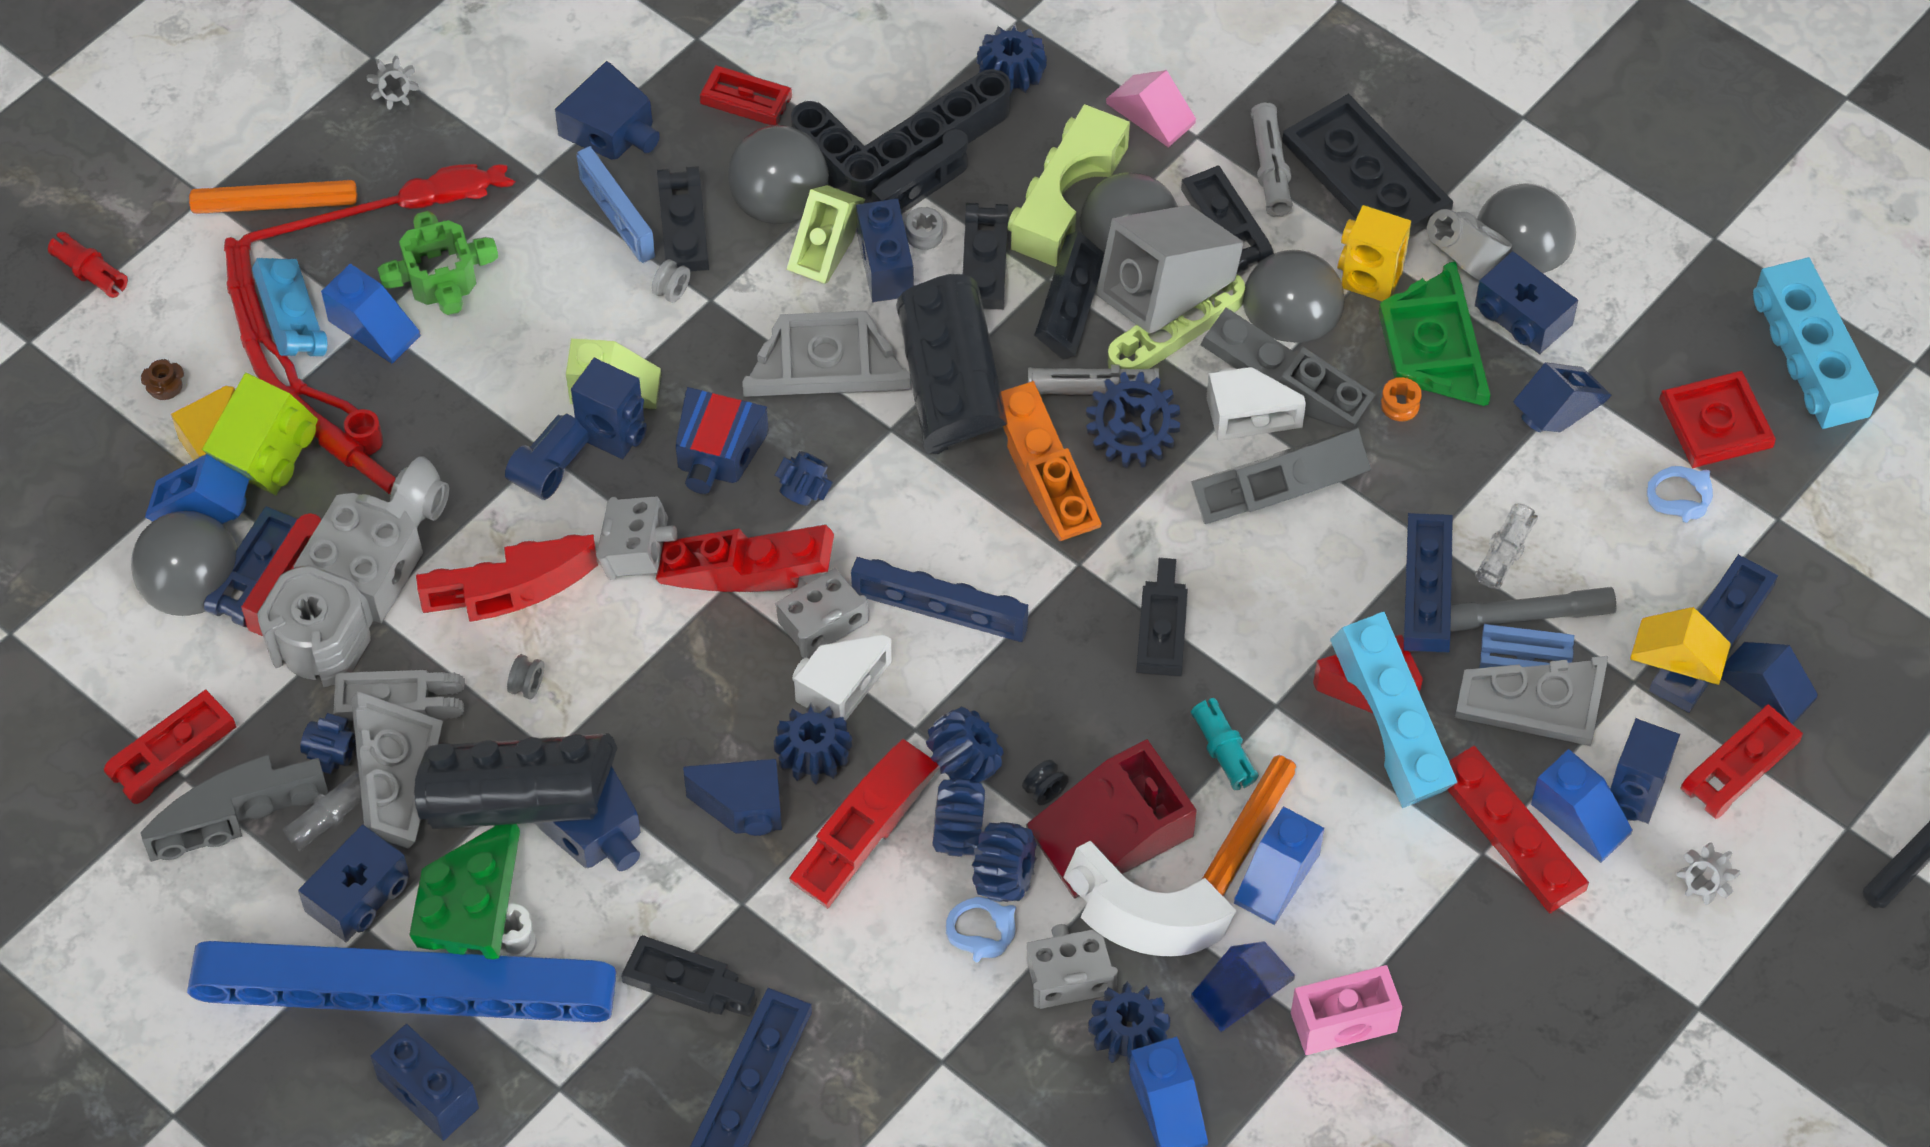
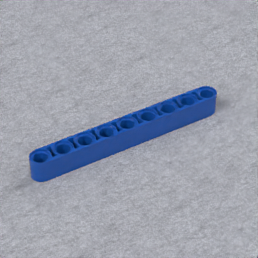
[187,941,617,1022]

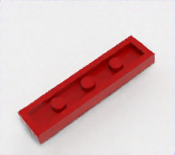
[1447,745,1589,914]

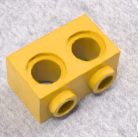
[1337,205,1411,301]

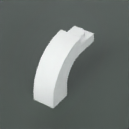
[1063,841,1236,956]

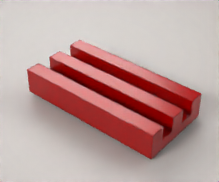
[700,65,792,125]

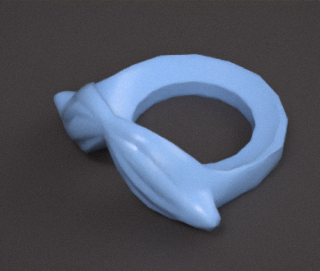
[1647,466,1713,523]
[946,897,1016,962]

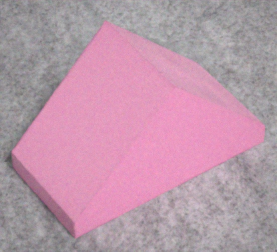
[1106,70,1196,148]

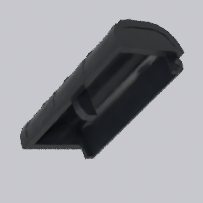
[896,274,1007,454]
[414,733,618,829]

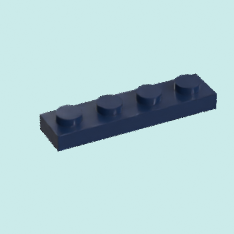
[1404,513,1453,652]
[1649,554,1778,713]
[851,557,1028,642]
[690,988,812,1147]

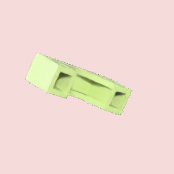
[1007,104,1130,267]

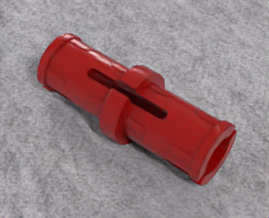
[48,231,128,298]

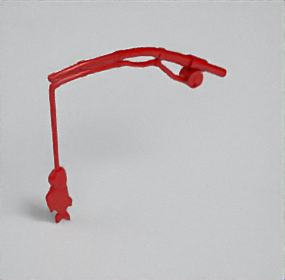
[224,164,516,495]

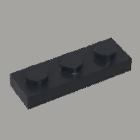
[1034,231,1105,360]

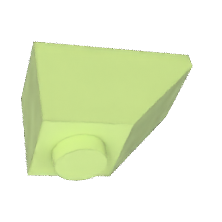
[786,185,865,284]
[566,338,661,409]

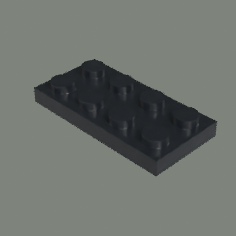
[1282,93,1453,237]

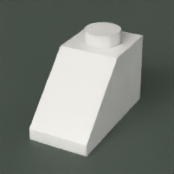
[1206,367,1306,441]
[792,635,892,721]

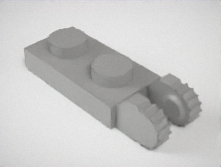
[333,670,465,721]

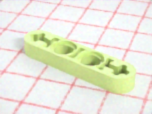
[1108,274,1245,369]

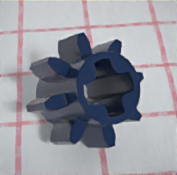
[775,451,833,506]
[300,713,356,774]

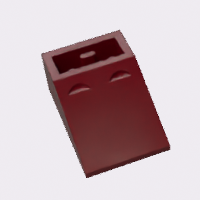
[1026,739,1197,899]

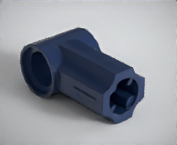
[505,413,589,500]

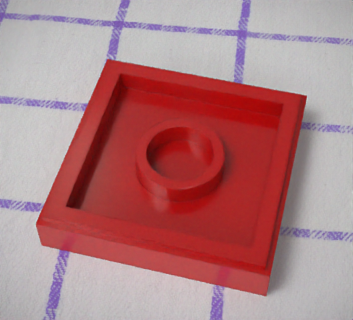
[1659,370,1776,468]

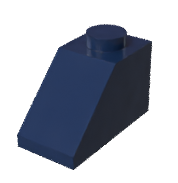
[1513,362,1612,432]
[683,759,782,836]

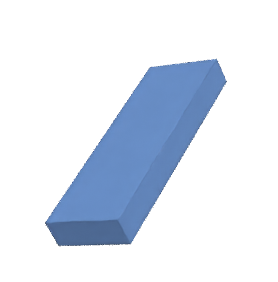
[577,146,655,263]

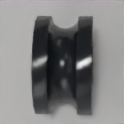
[1022,760,1069,805]

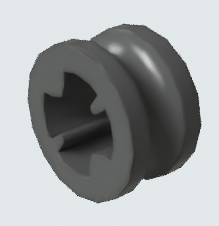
[507,654,544,700]

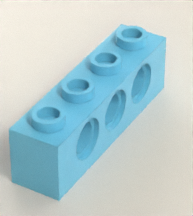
[1753,257,1879,429]

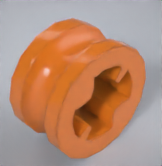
[1381,377,1422,421]

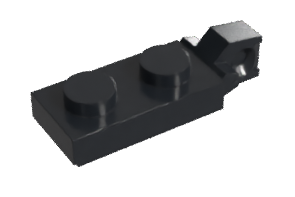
[1136,558,1188,676]
[621,935,757,1016]

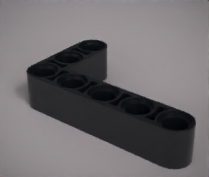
[791,69,1010,203]

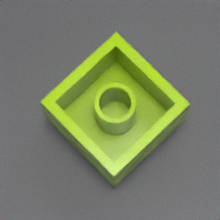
[202,372,319,496]

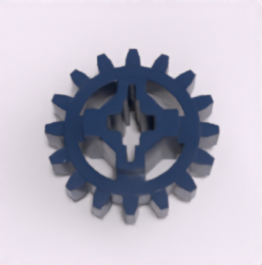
[1086,371,1180,468]

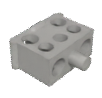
[596,496,677,580]
[775,568,869,658]
[1027,924,1118,1009]

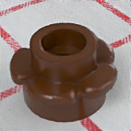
[141,359,184,400]

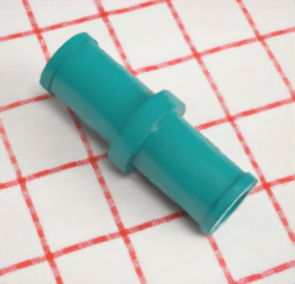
[1191,698,1259,790]

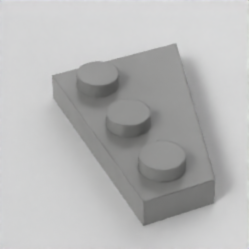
[1455,656,1608,746]
[351,691,443,849]

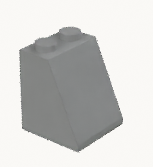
[1096,205,1244,333]

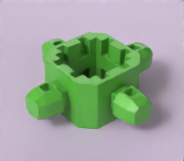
[377,211,498,315]

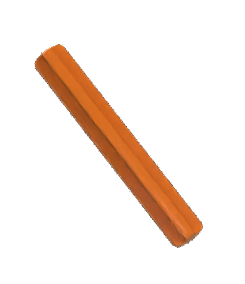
[189,180,358,214]
[1201,755,1296,896]

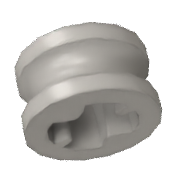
[906,207,943,250]
[652,259,690,303]

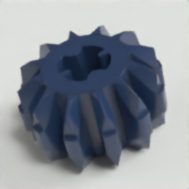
[977,24,1047,93]
[773,703,852,785]
[926,706,1004,783]
[932,778,985,857]
[972,822,1037,902]
[1088,981,1171,1065]

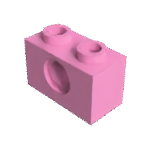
[1291,965,1402,1055]

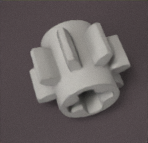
[366,55,419,109]
[1677,843,1740,905]

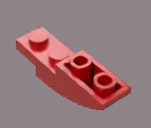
[656,524,834,592]
[416,534,598,622]
[789,739,940,909]

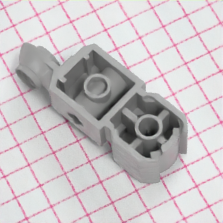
[258,456,449,687]

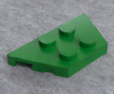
[1378,262,1491,406]
[409,824,520,960]

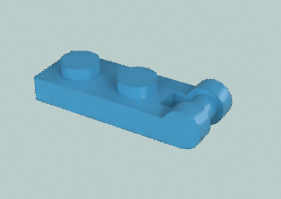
[252,258,328,356]

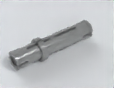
[1251,102,1293,216]
[1028,364,1159,395]

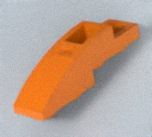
[1001,381,1102,541]

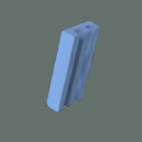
[1479,624,1575,668]

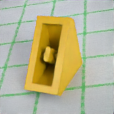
[171,386,235,461]
[1630,607,1731,685]

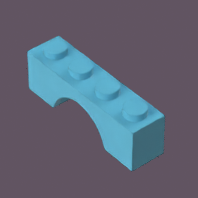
[1330,612,1458,808]

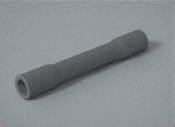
[1451,587,1616,632]

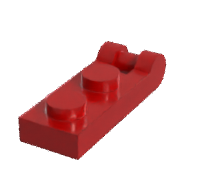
[241,513,321,636]
[104,689,236,804]
[1680,704,1803,819]

